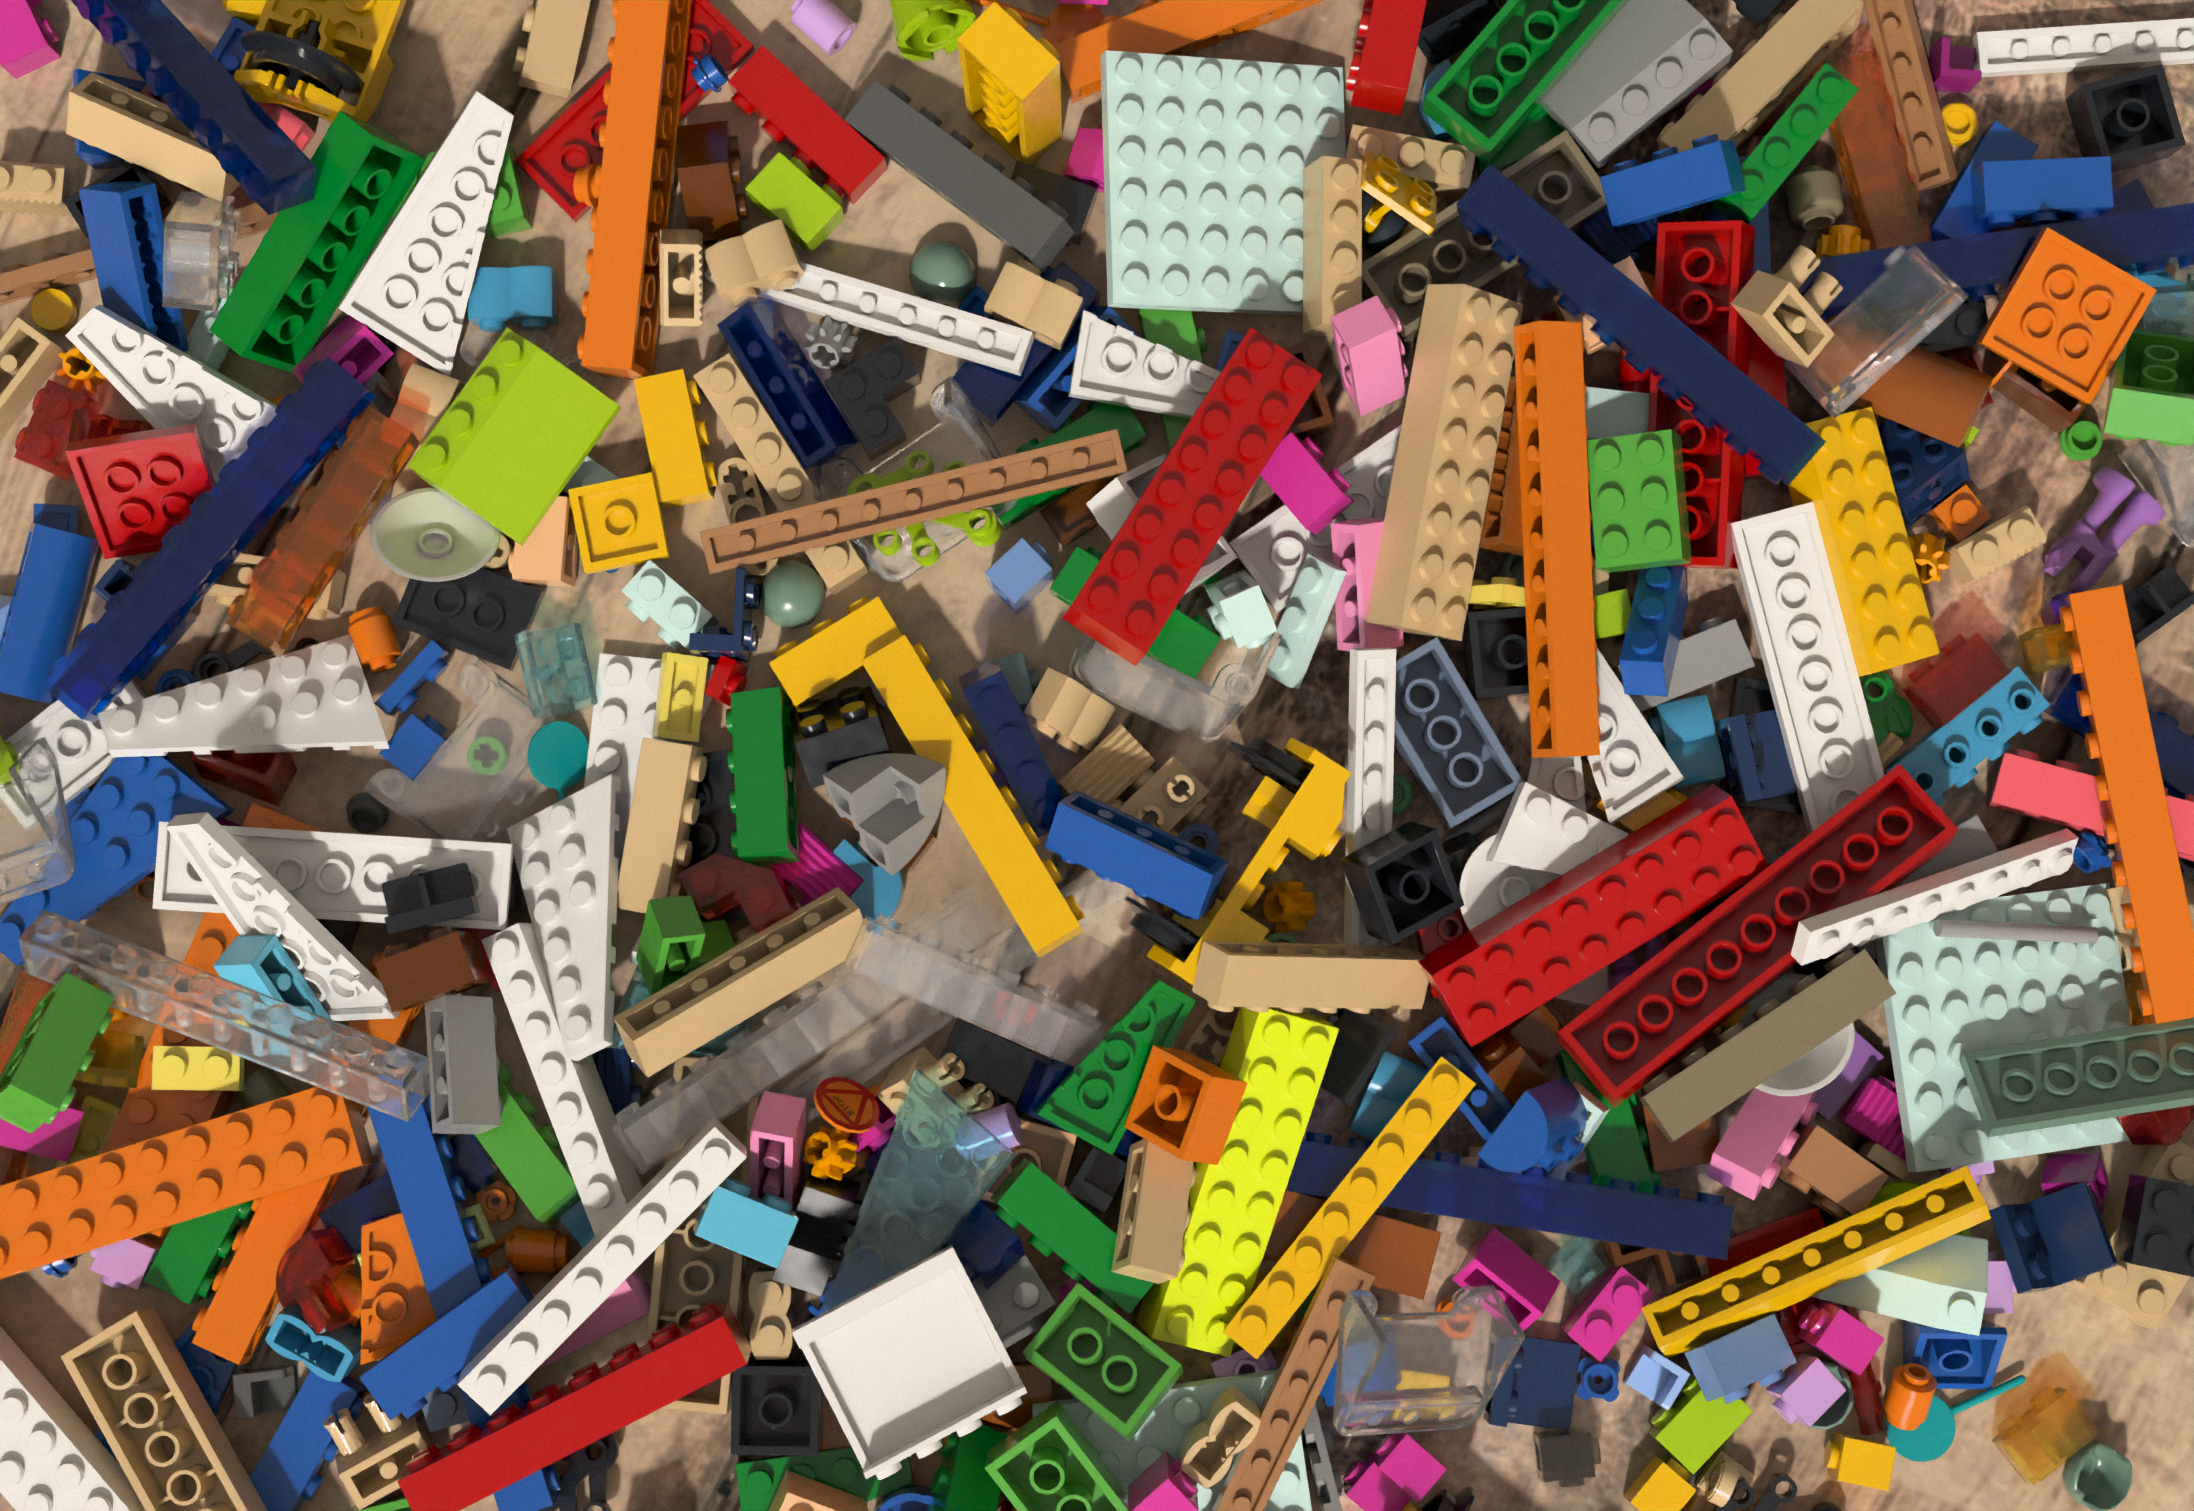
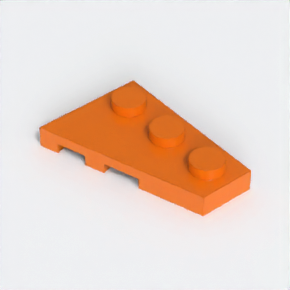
[360,1211,436,1365]

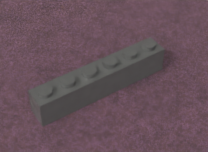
[844,80,1075,272]

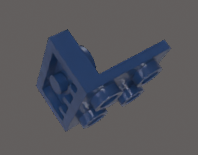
[1878,419,1970,529]
[689,567,761,662]
[1715,710,1798,805]
[1989,1183,2117,1294]
[1483,1332,1580,1431]

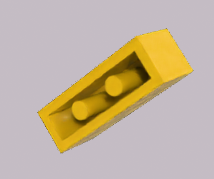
[633,369,718,509]
[769,596,902,708]

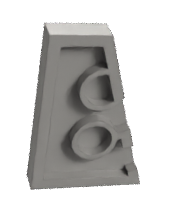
[1302,1396,1345,1511]

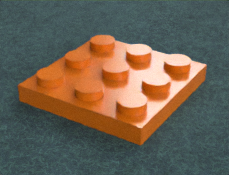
[1976,227,2157,404]

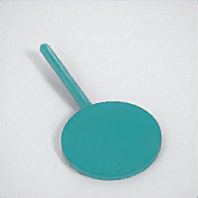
[527,721,589,802]
[1885,1375,2026,1462]

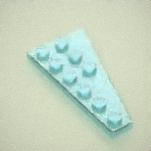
[819,1069,1016,1315]

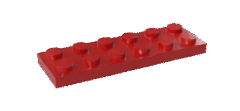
[515,0,755,223]

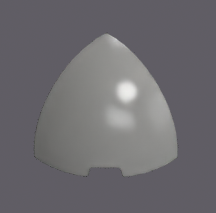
[823,753,946,876]

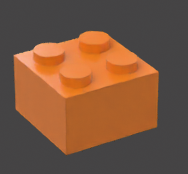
[1124,1045,1248,1165]

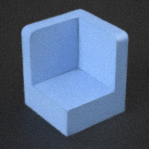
[1622,1345,1690,1411]

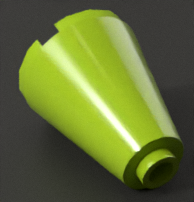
[889,0,976,61]

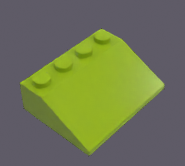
[407,328,621,546]

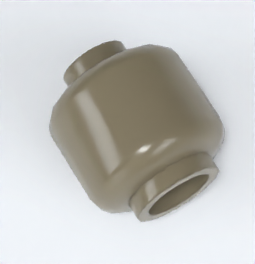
[1785,165,1844,231]

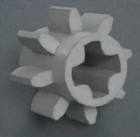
[803,316,858,371]

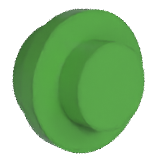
[2059,419,2103,461]

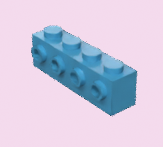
[1883,666,2050,806]

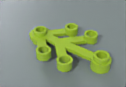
[847,450,1001,567]

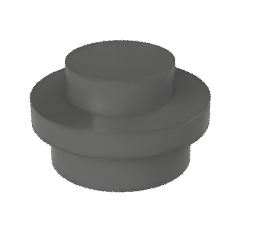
[346,793,390,833]

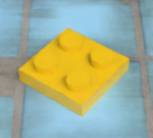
[568,472,670,575]

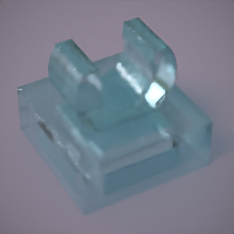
[1545,1235,1608,1297]

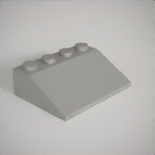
[1540,0,1733,171]

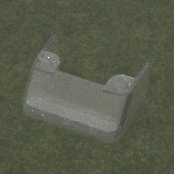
[1069,632,1283,743]

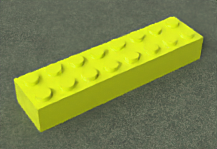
[1136,1007,1339,1357]

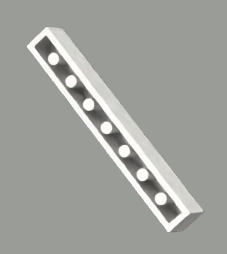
[482,923,664,1246]
[458,1117,747,1415]

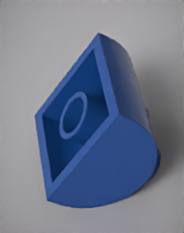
[1477,1077,1586,1172]

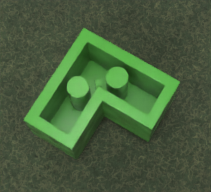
[636,895,735,996]

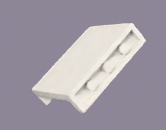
[792,1245,1028,1480]

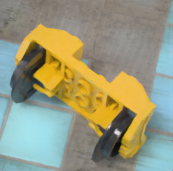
[232,0,407,123]
[1124,736,1352,988]

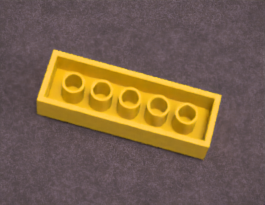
[957,1,1062,166]
[1774,407,1940,676]

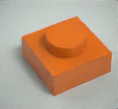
[1929,484,1992,545]

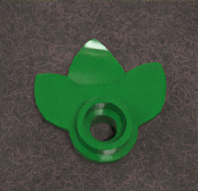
[1859,671,1913,747]

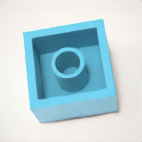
[693,1176,799,1269]

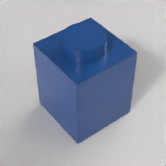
[379,713,453,783]

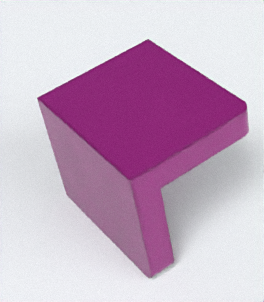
[1928,36,1982,93]
[2040,1153,2109,1215]

